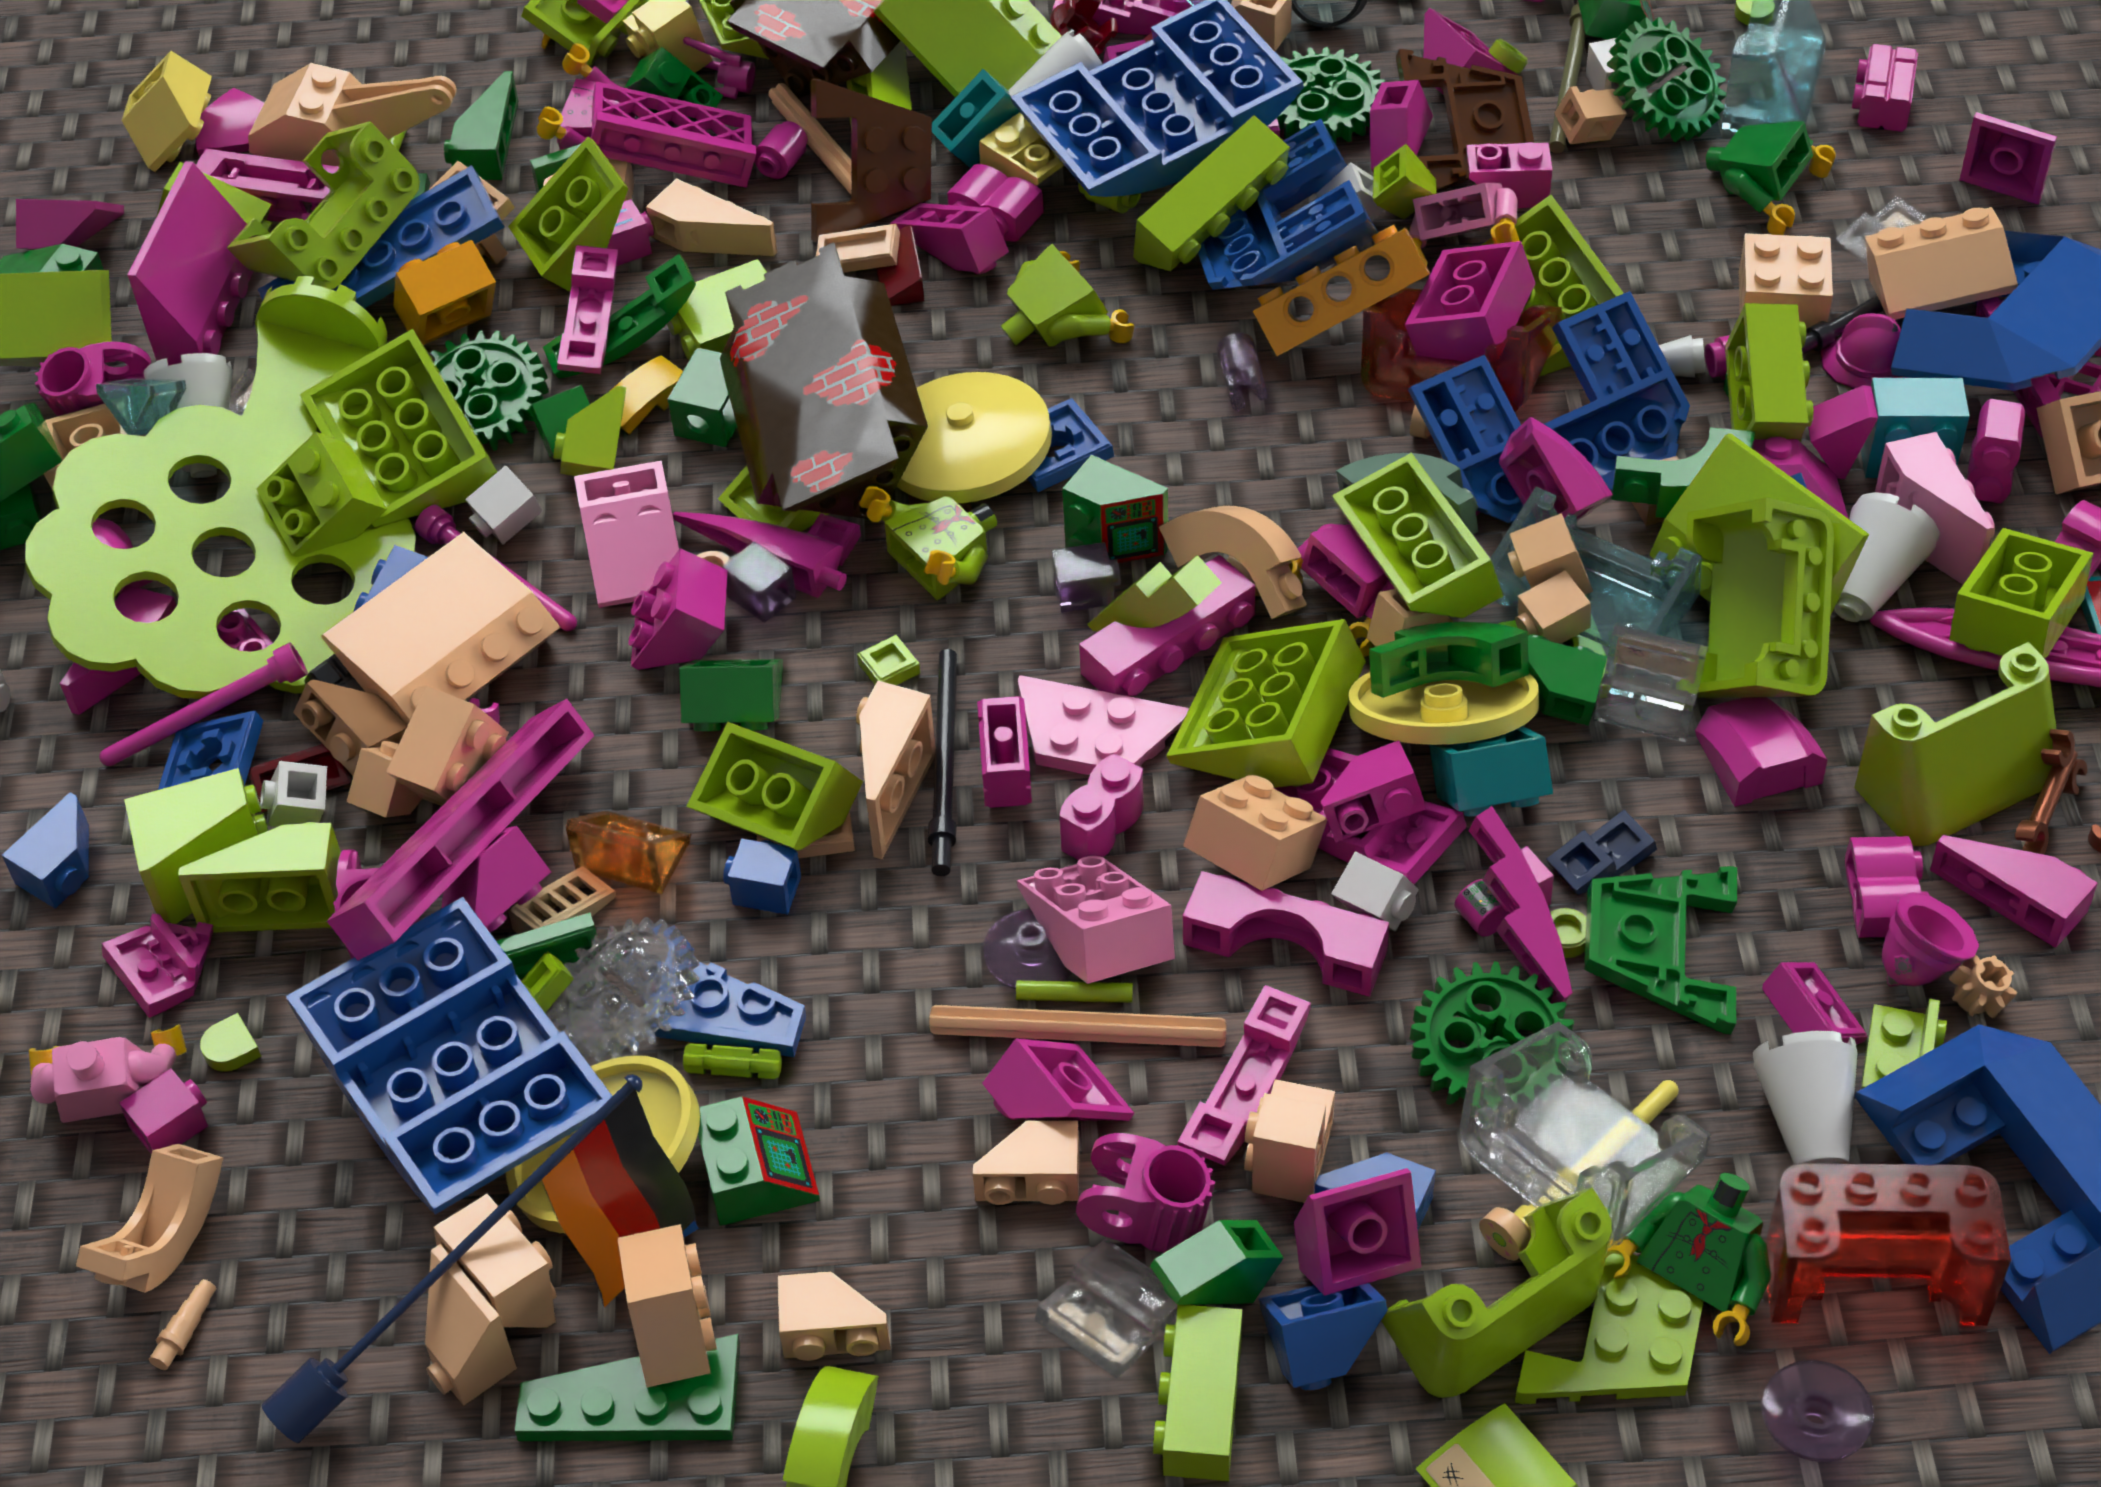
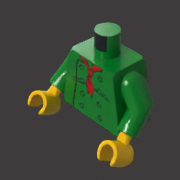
[1706,121,1836,235]
[1606,1173,1771,1346]

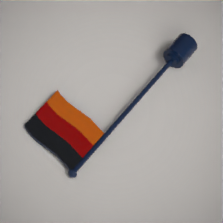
[262,1074,696,1443]

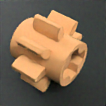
[1949,954,2017,1018]

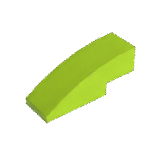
[1087,555,1222,632]

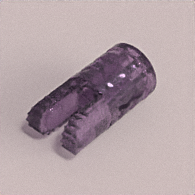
[1217,333,1269,411]

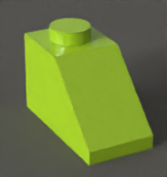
[1373,144,1437,219]
[553,386,626,476]

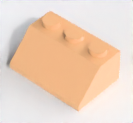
[1865,207,2018,320]

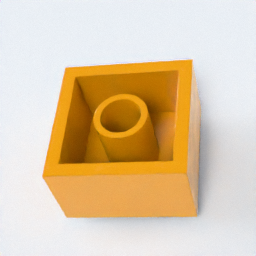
[393,240,496,345]

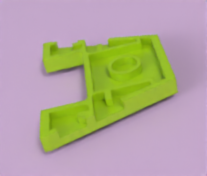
[1515,1242,1704,1404]

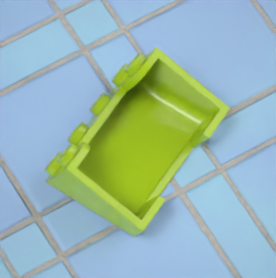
[227,121,420,289]

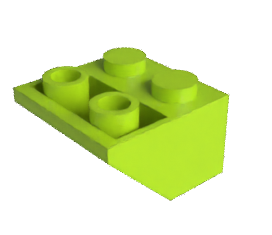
[256,432,387,557]

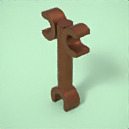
[2015,729,2088,855]

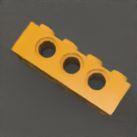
[1253,224,1430,356]

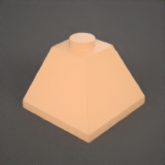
[425,1244,517,1406]

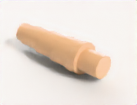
[149,1279,216,1370]

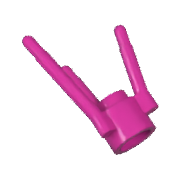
[683,37,755,99]

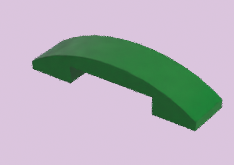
[543,254,696,378]

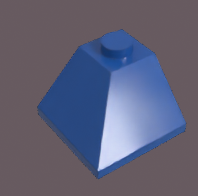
[1259,1283,1388,1390]

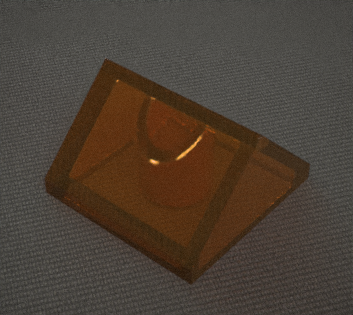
[566,810,691,894]

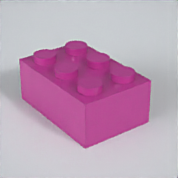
[1405,241,1535,366]

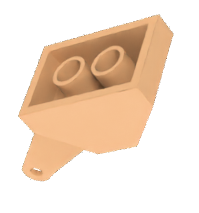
[248,63,457,167]

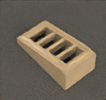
[508,866,616,934]

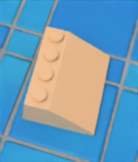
[321,532,560,726]

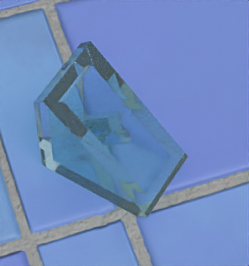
[96,378,186,436]

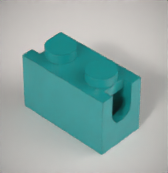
[932,69,1019,168]

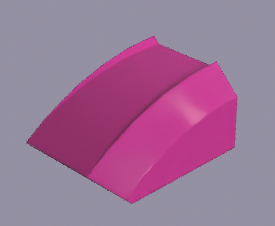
[1499,417,1613,527]
[1695,697,1828,807]

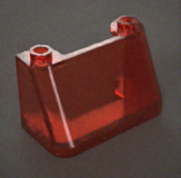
[1361,288,1562,412]

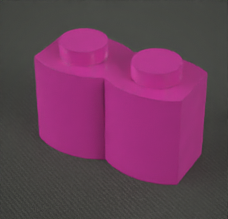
[947,164,1044,241]
[1966,399,2025,504]
[1059,754,1144,860]
[1845,836,1929,938]

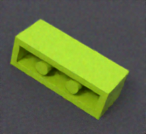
[1153,1305,1242,1481]

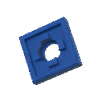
[1027,398,1114,492]
[158,711,264,790]

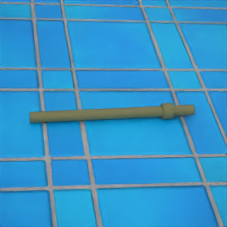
[1549,0,1586,154]

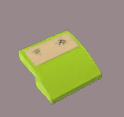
[1416,1403,1579,1487]

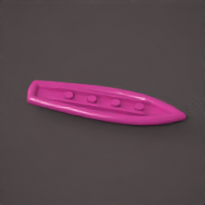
[1870,607,2101,687]

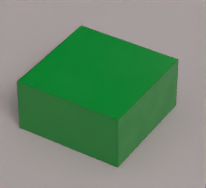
[529,385,590,457]

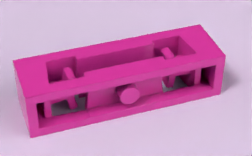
[196,149,339,222]

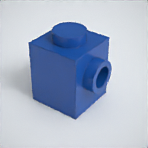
[723,838,801,915]

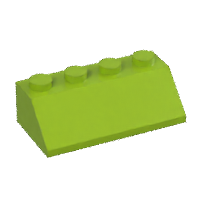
[1133,115,1290,271]
[1332,452,1504,618]

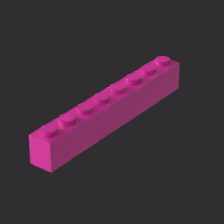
[327,699,595,961]

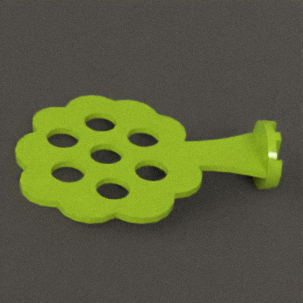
[25,276,416,699]

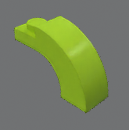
[782,1366,879,1487]

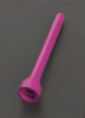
[415,505,577,631]
[99,642,308,766]

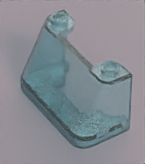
[1721,0,1826,132]
[1490,487,1702,652]

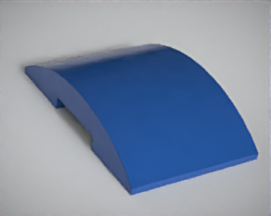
[1011,0,1304,197]
[286,897,612,1215]

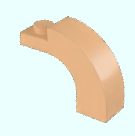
[1159,506,1307,619]
[76,1144,223,1293]

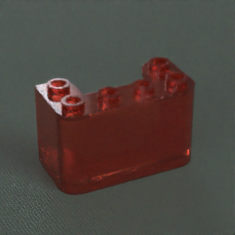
[1765,1163,2011,1326]

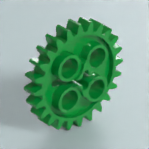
[1607,17,1727,142]
[1277,47,1386,145]
[431,330,549,451]
[1409,961,1576,1118]

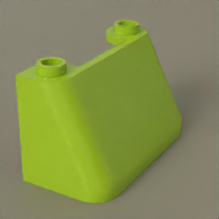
[1678,497,1834,698]
[1854,642,2056,846]
[1381,1187,1612,1398]

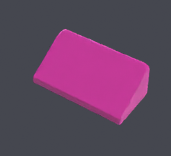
[1762,962,1868,1045]

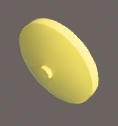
[897,372,1052,503]
[1349,672,1539,745]
[506,1056,700,1233]

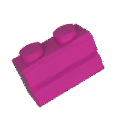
[1851,44,1918,132]
[977,696,1032,808]

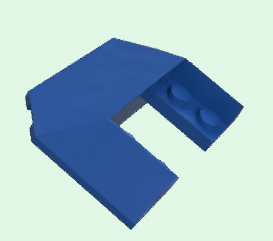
[1198,119,1378,290]
[1891,230,2101,391]
[1408,291,1690,528]
[1854,1024,2101,1354]

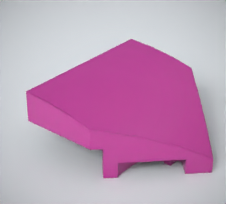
[196,88,264,157]
[102,913,213,1018]

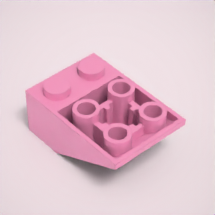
[1875,432,1995,585]
[574,460,679,608]
[1017,856,1175,984]

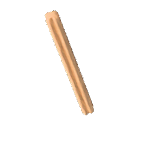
[929,1005,1226,1047]

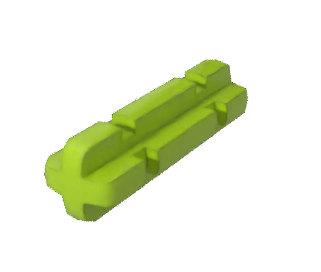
[683,1043,782,1079]

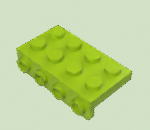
[521,0,650,66]

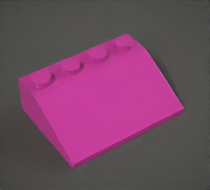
[127,161,254,366]

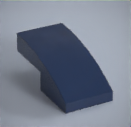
[1546,810,1657,895]

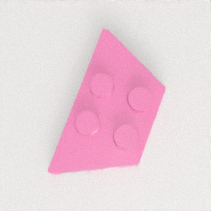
[1018,675,1189,775]

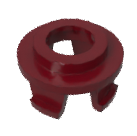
[1050,0,1118,56]

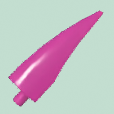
[672,512,847,598]

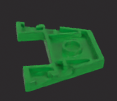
[1584,866,1737,1035]

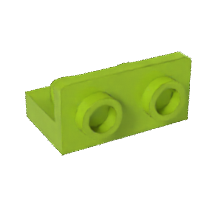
[1860,999,1947,1090]

